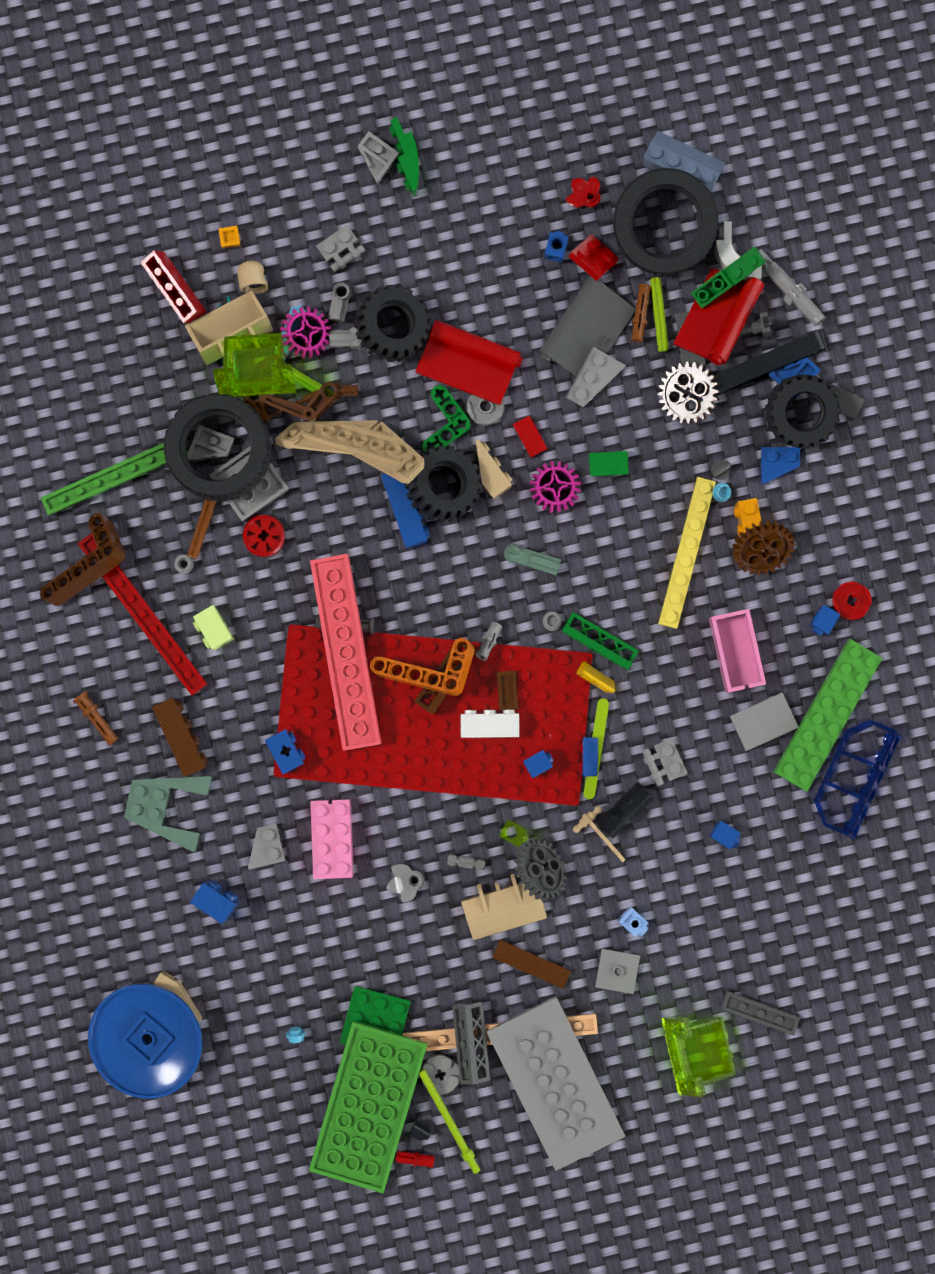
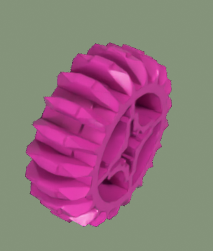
[280,306,331,358]
[530,461,581,513]

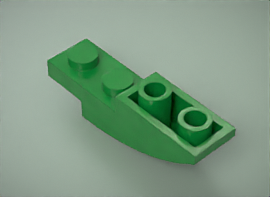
[388,117,419,197]
[691,246,766,309]

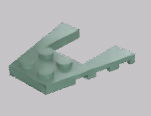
[124,776,212,852]

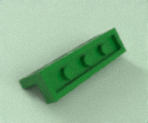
[561,612,639,671]

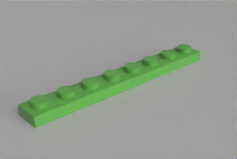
[41,443,188,516]

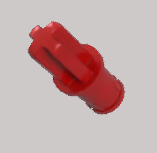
[395,1151,435,1168]

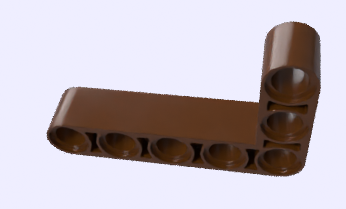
[40,513,125,606]

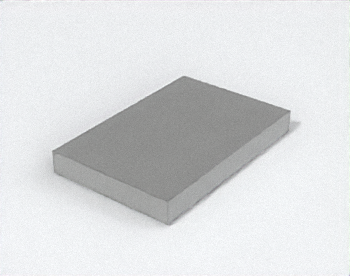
[729,692,798,751]

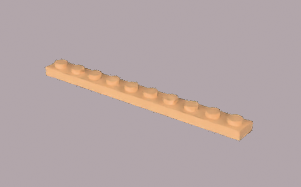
[403,1013,598,1051]

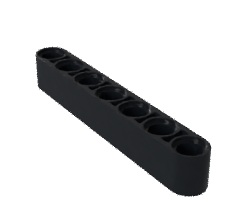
[700,331,827,397]

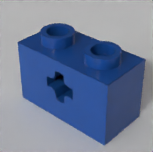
[265,729,306,774]

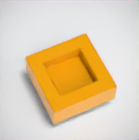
[218,226,241,249]

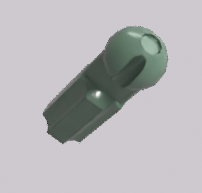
[504,544,561,576]

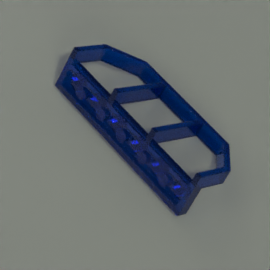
[814,720,902,841]

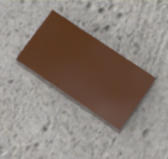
[497,671,519,711]

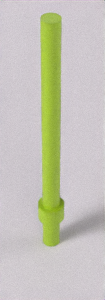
[419,1069,480,1174]

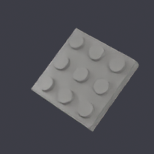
[210,446,290,522]

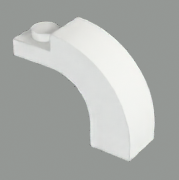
[714,221,762,281]

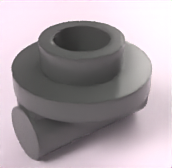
[711,461,731,480]

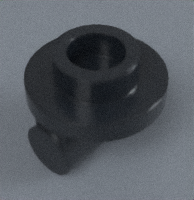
[411,1120,431,1141]

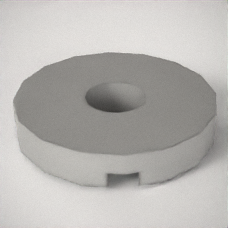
[467,395,504,426]

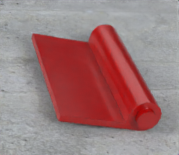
[673,268,764,365]
[415,320,523,405]

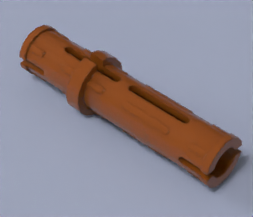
[631,284,651,343]

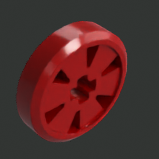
[243,515,285,557]

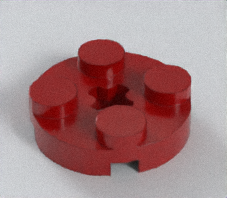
[832,581,872,620]

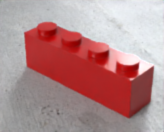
[141,251,207,324]

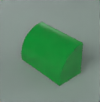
[588,451,629,476]

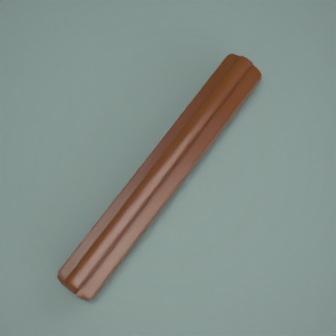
[187,500,217,559]

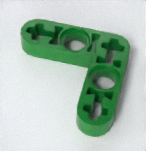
[422,385,470,453]

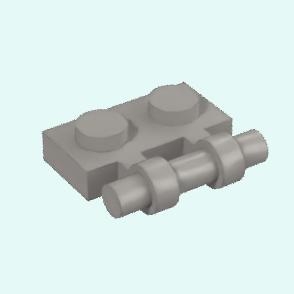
[316,225,365,272]
[642,738,687,786]

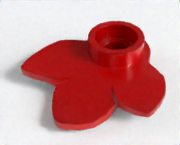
[566,176,601,208]

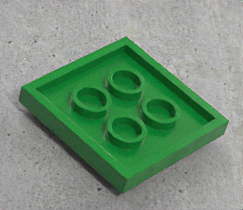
[339,986,411,1045]

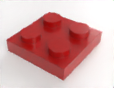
[568,234,620,281]

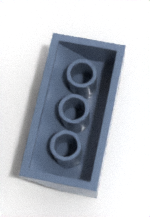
[641,131,725,192]

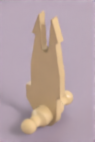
[573,806,625,862]

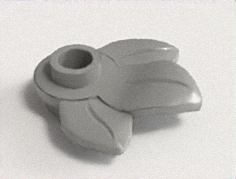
[387,864,424,902]

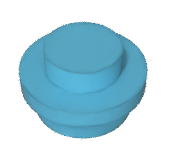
[712,483,731,502]
[286,1027,305,1043]

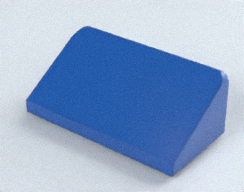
[583,737,598,777]

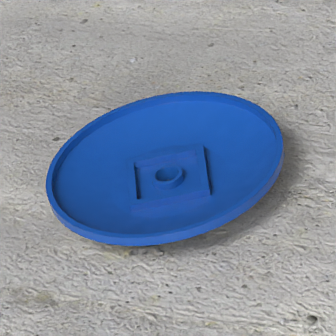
[88,983,202,1099]

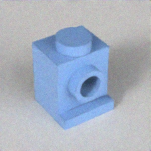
[617,906,648,937]

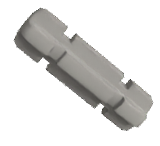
[447,855,485,870]

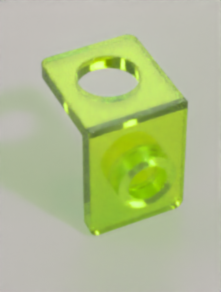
[499,820,529,847]

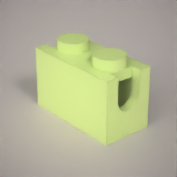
[193,605,234,651]

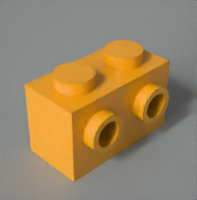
[733,498,761,537]

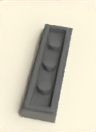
[720,990,800,1036]

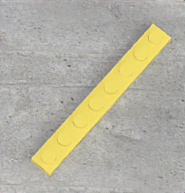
[658,477,716,629]

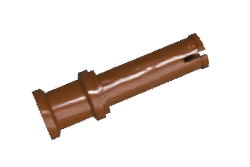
[72,691,119,746]

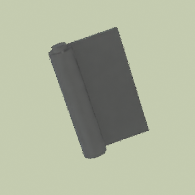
[539,276,636,377]

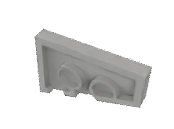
[566,347,626,407]

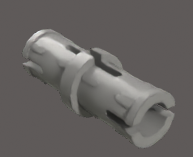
[476,622,502,661]

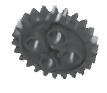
[513,838,567,901]

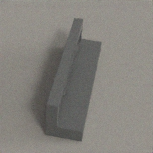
[452,1002,490,1085]

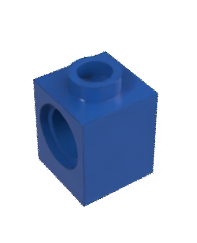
[544,231,569,263]
[809,605,841,636]
[523,750,554,778]
[709,820,741,850]

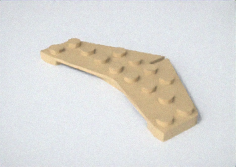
[275,420,424,484]

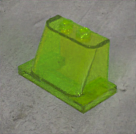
[213,333,296,397]
[661,1016,736,1097]

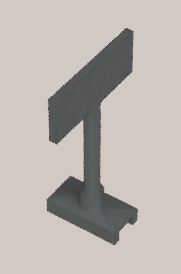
[675,311,772,368]

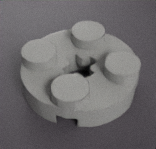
[422,1054,459,1095]

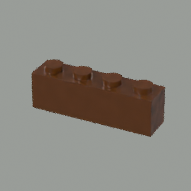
[152,697,208,777]

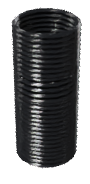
[597,782,654,839]

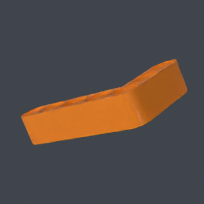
[370,638,474,696]

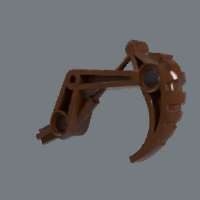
[241,353,359,423]

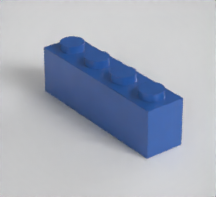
[381,474,430,549]

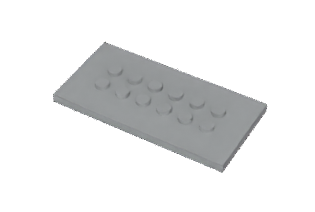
[486,996,625,1171]

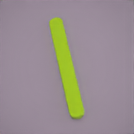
[584,698,609,799]

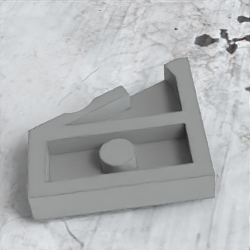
[187,425,235,461]
[248,823,286,870]

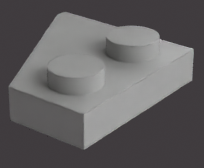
[358,131,399,184]

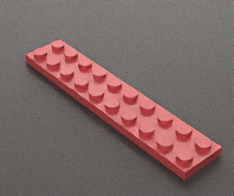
[310,554,382,751]

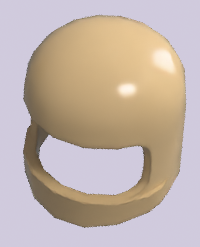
[237,261,268,294]

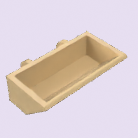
[185,290,273,366]
[461,874,547,940]

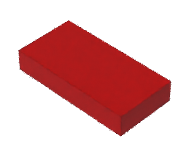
[513,416,548,458]

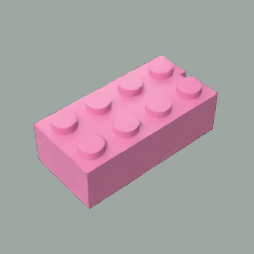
[709,609,766,693]
[311,799,354,879]

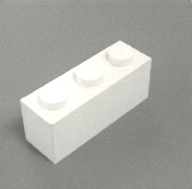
[461,710,519,738]

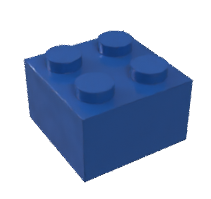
[190,880,240,924]

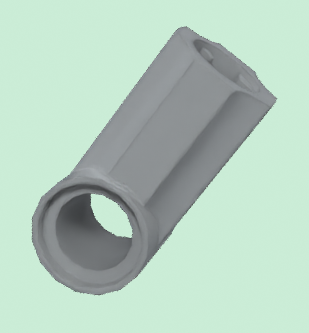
[328,283,351,323]
[329,327,367,350]

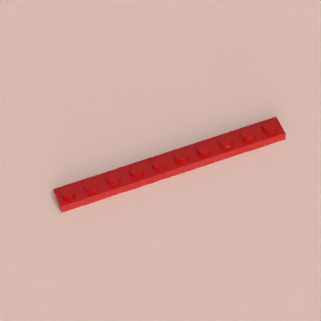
[77,533,208,696]

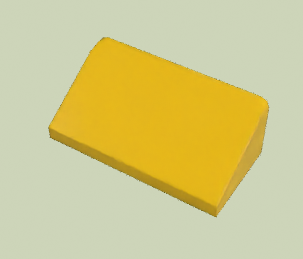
[576,662,615,693]

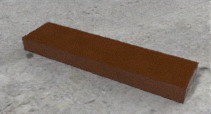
[492,939,571,989]

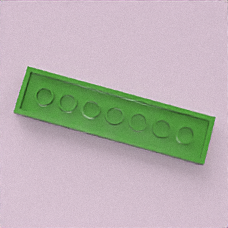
[773,639,882,792]

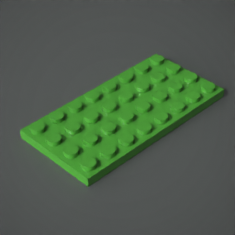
[309,1021,428,1193]

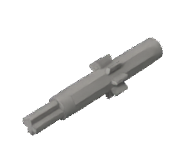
[759,249,826,327]

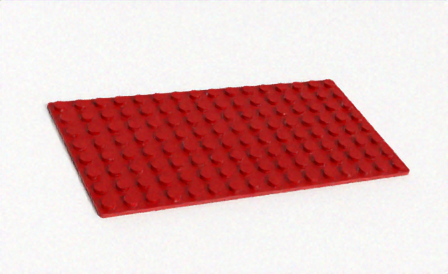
[273,625,593,806]

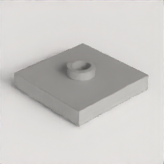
[595,948,640,994]

